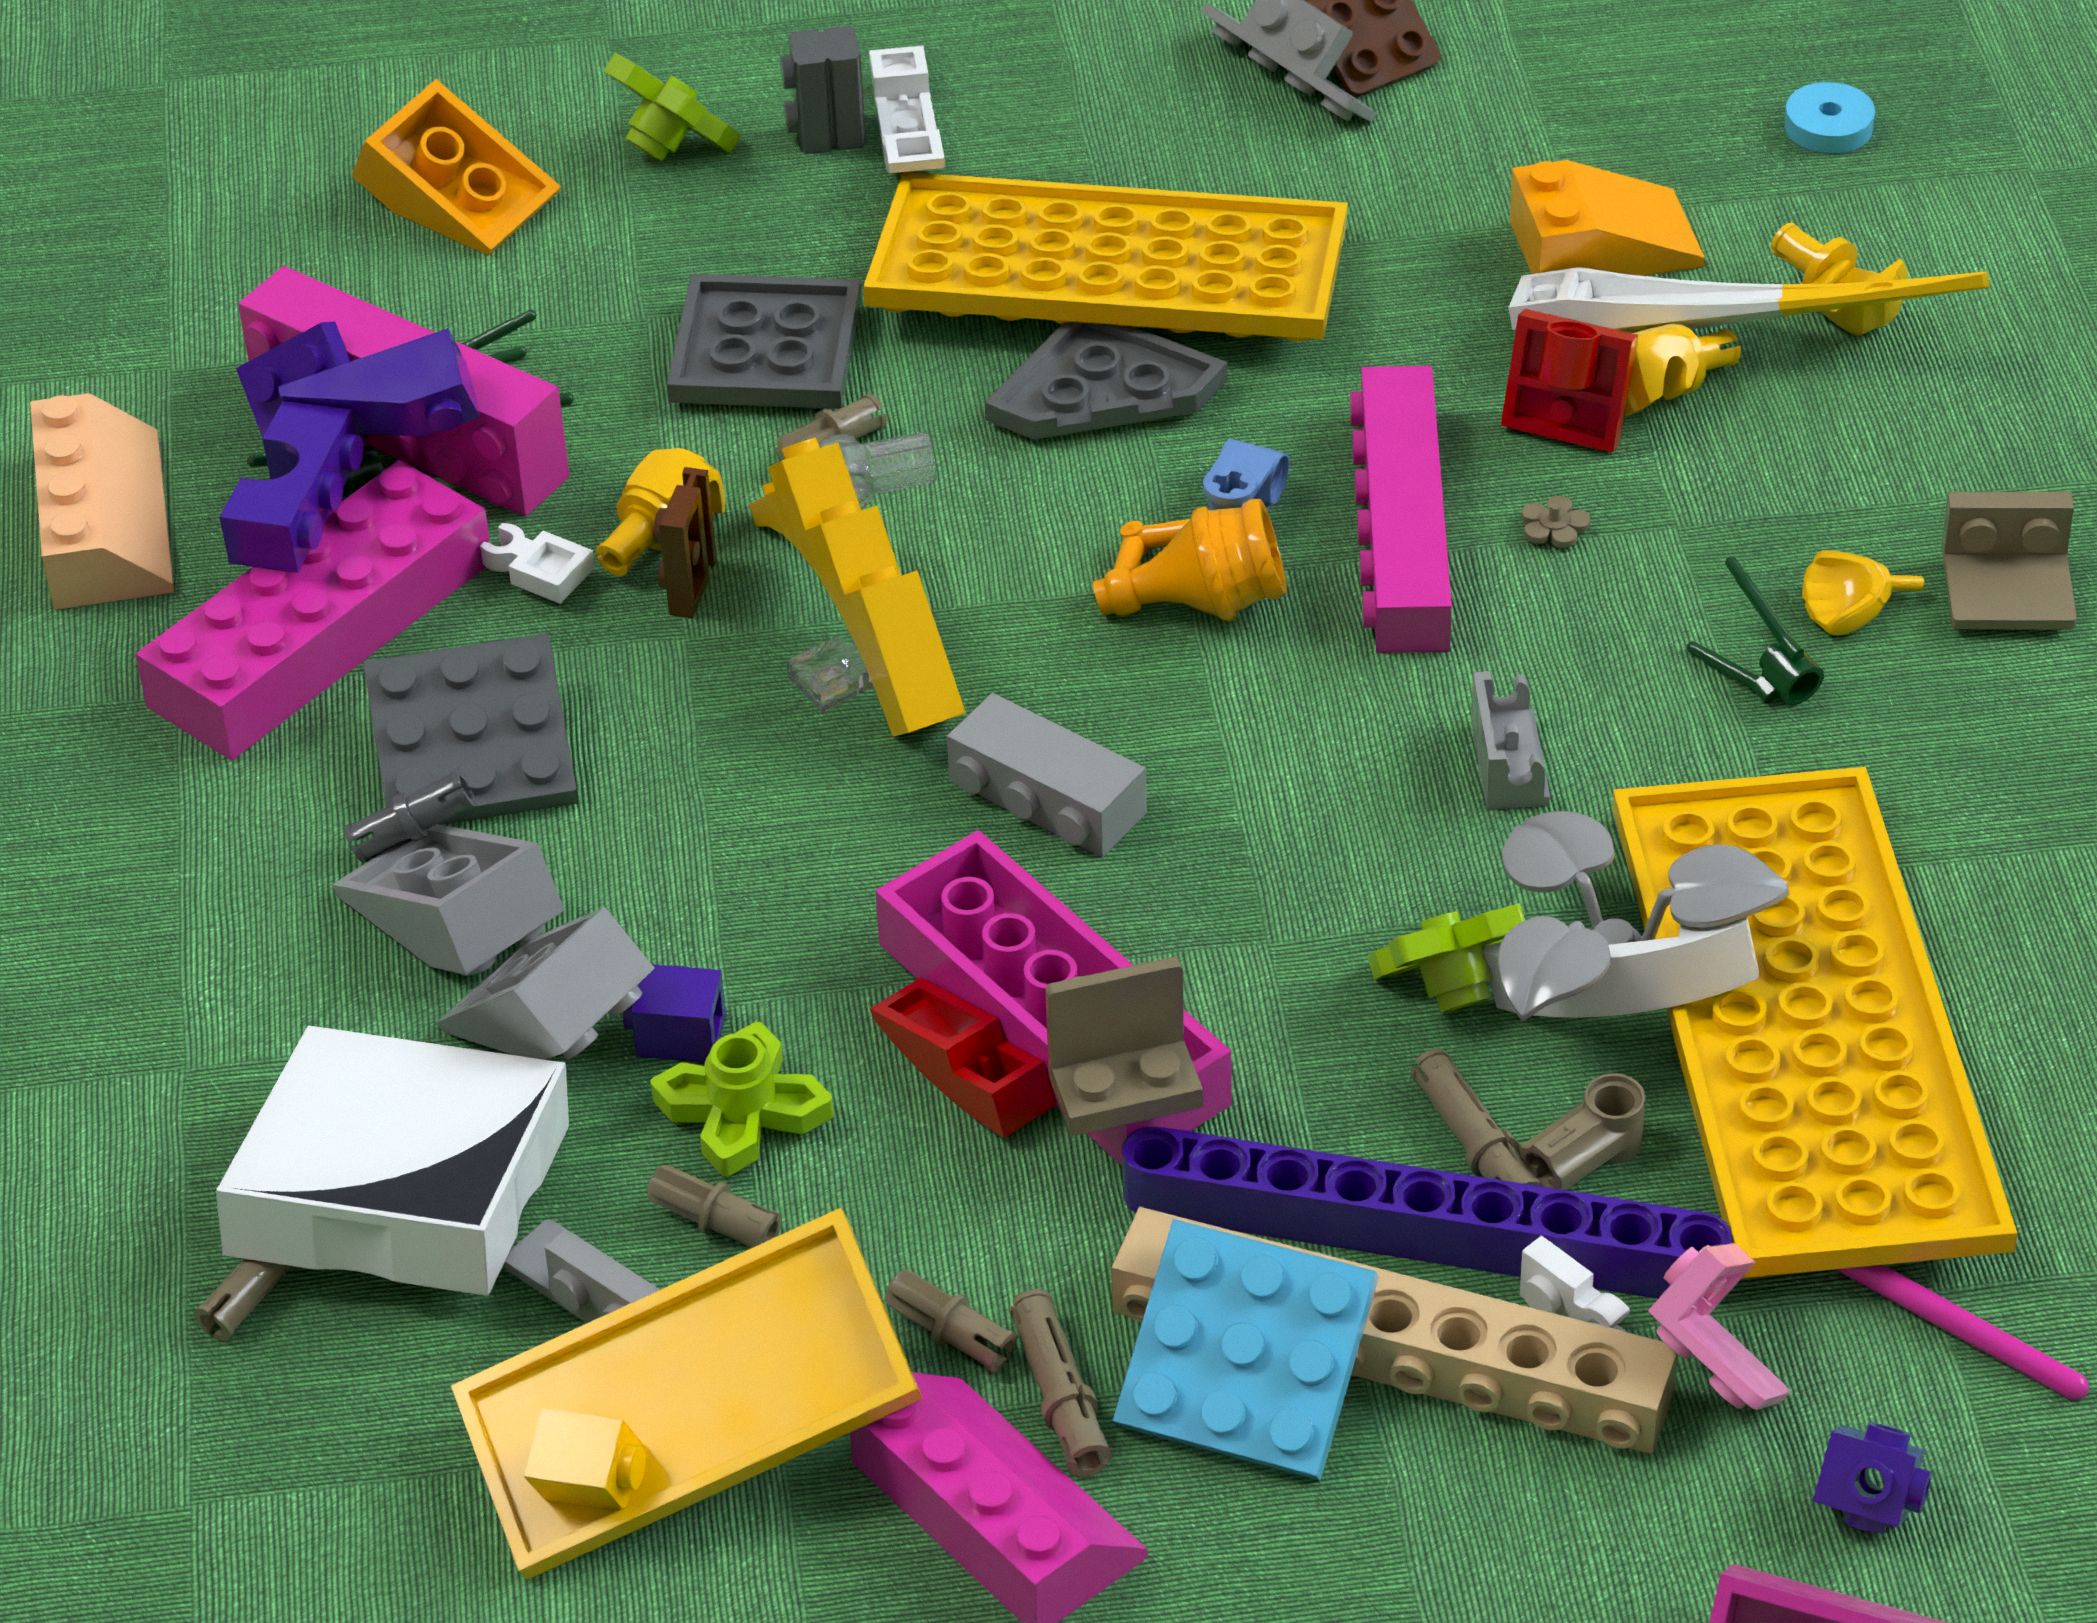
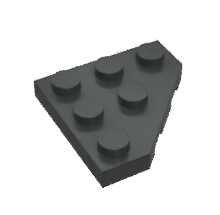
[984,322,1228,440]

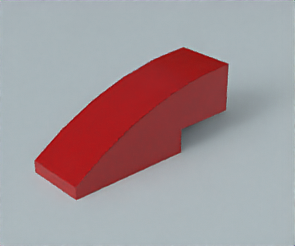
[870,977,1056,1138]

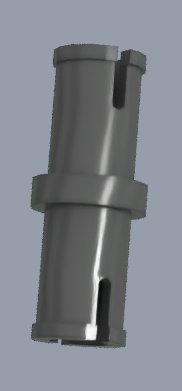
[344,769,476,863]

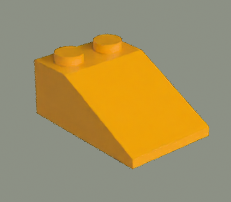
[351,79,561,256]
[1510,160,1705,276]

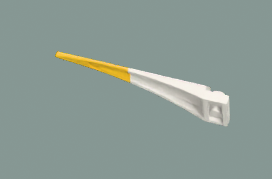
[1508,267,1990,333]

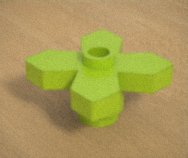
[603,53,742,162]
[1367,903,1525,1013]
[650,1022,834,1177]

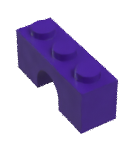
[219,400,363,573]

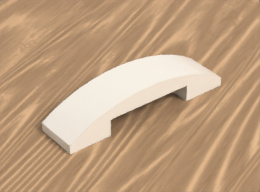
[869,46,945,173]
[1483,917,1759,1018]

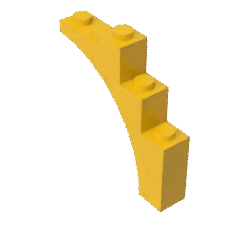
[748,437,966,737]

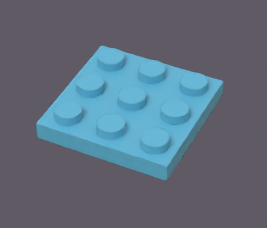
[1113,1219,1379,1481]

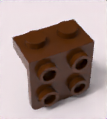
[1305,0,1441,98]

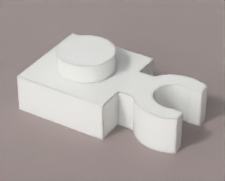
[480,523,595,604]
[1520,1236,1630,1332]

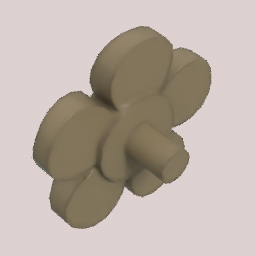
[1521,496,1590,548]

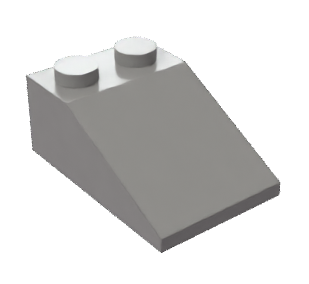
[332,824,564,976]
[436,907,655,1060]

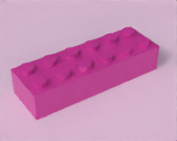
[238,265,570,517]
[135,460,490,761]
[875,830,1232,1165]

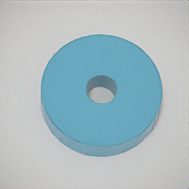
[1784,82,1875,154]

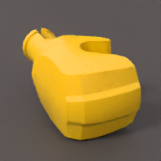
[1771,222,1909,336]
[1624,324,1741,417]
[595,448,725,576]

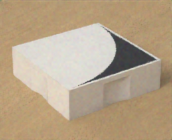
[216,1026,569,1296]

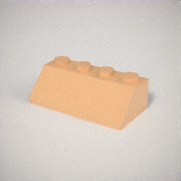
[30,393,175,610]

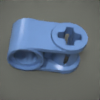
[1203,439,1290,512]

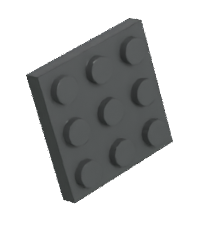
[667,274,862,409]
[363,633,578,825]

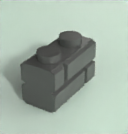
[780,25,866,154]

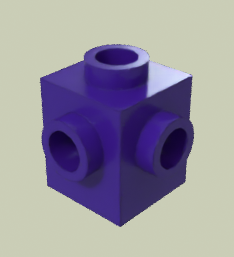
[1813,1422,1932,1534]

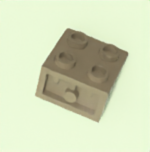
[1941,492,2077,630]
[1045,957,1203,1137]

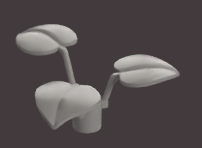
[1498,811,1789,1021]

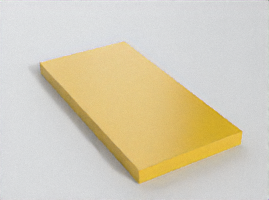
[451,1208,923,1580]

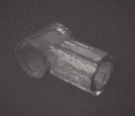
[819,431,937,510]

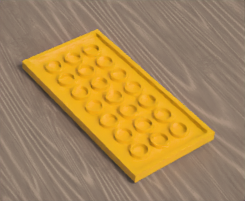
[863,172,1348,342]

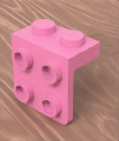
[1648,1243,1790,1410]

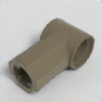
[1519,1073,1646,1190]

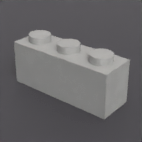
[947,693,1147,858]

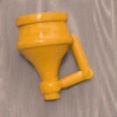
[1093,499,1287,621]

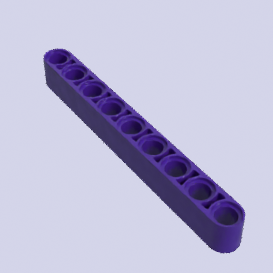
[1122,1126,1732,1299]

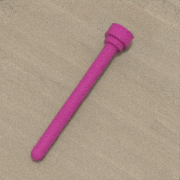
[1835,1265,2089,1401]

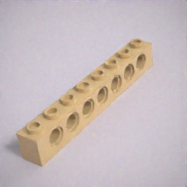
[1111,1207,1678,1455]

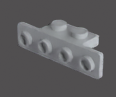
[1200,0,1377,122]
[504,1219,660,1323]

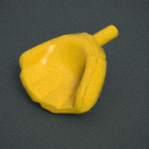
[1802,550,1924,636]

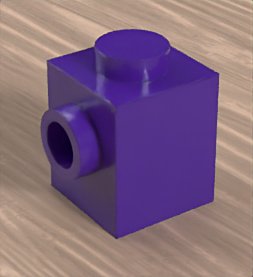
[623,964,726,1062]

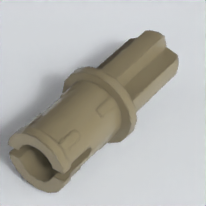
[776,394,887,460]
[647,1165,782,1248]
[884,1270,1018,1373]

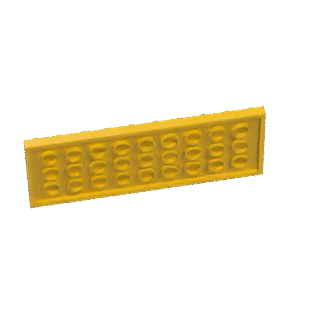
[1612,767,2017,1278]

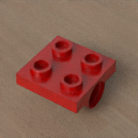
[1500,309,1638,453]

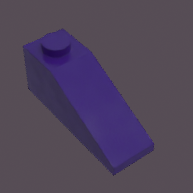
[278,328,480,437]

